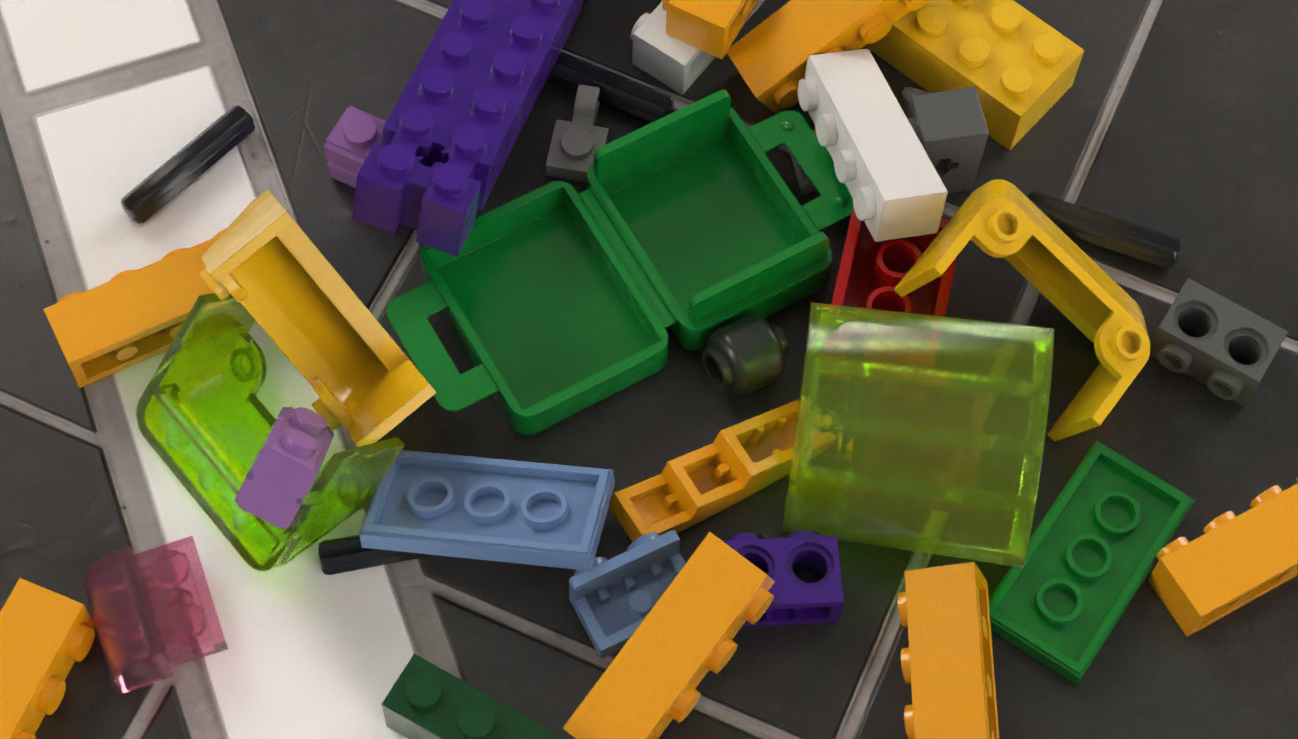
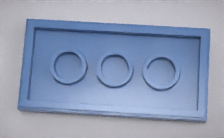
[359,449,615,571]

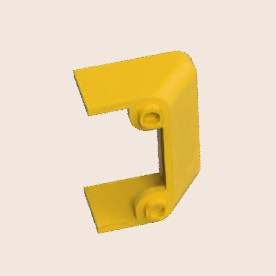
[894,179,1150,442]
[200,189,437,453]

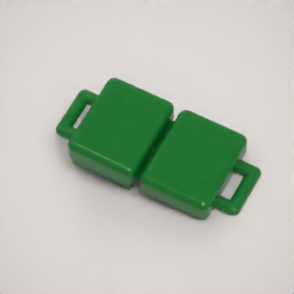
[386,89,853,435]

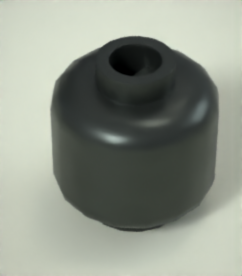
[702,314,789,396]

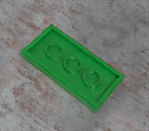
[989,440,1195,685]

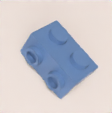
[569,530,686,659]

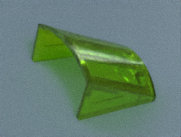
[781,302,1054,568]

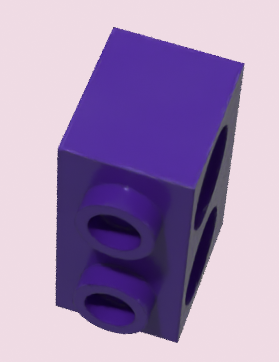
[723,530,844,627]

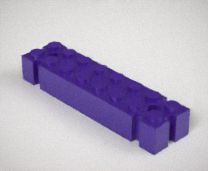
[352,0,584,257]

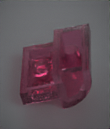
[82,536,228,696]

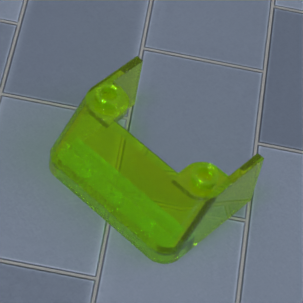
[136,293,405,571]

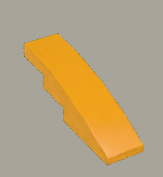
[609,395,839,542]

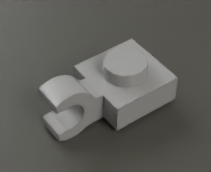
[546,84,609,182]

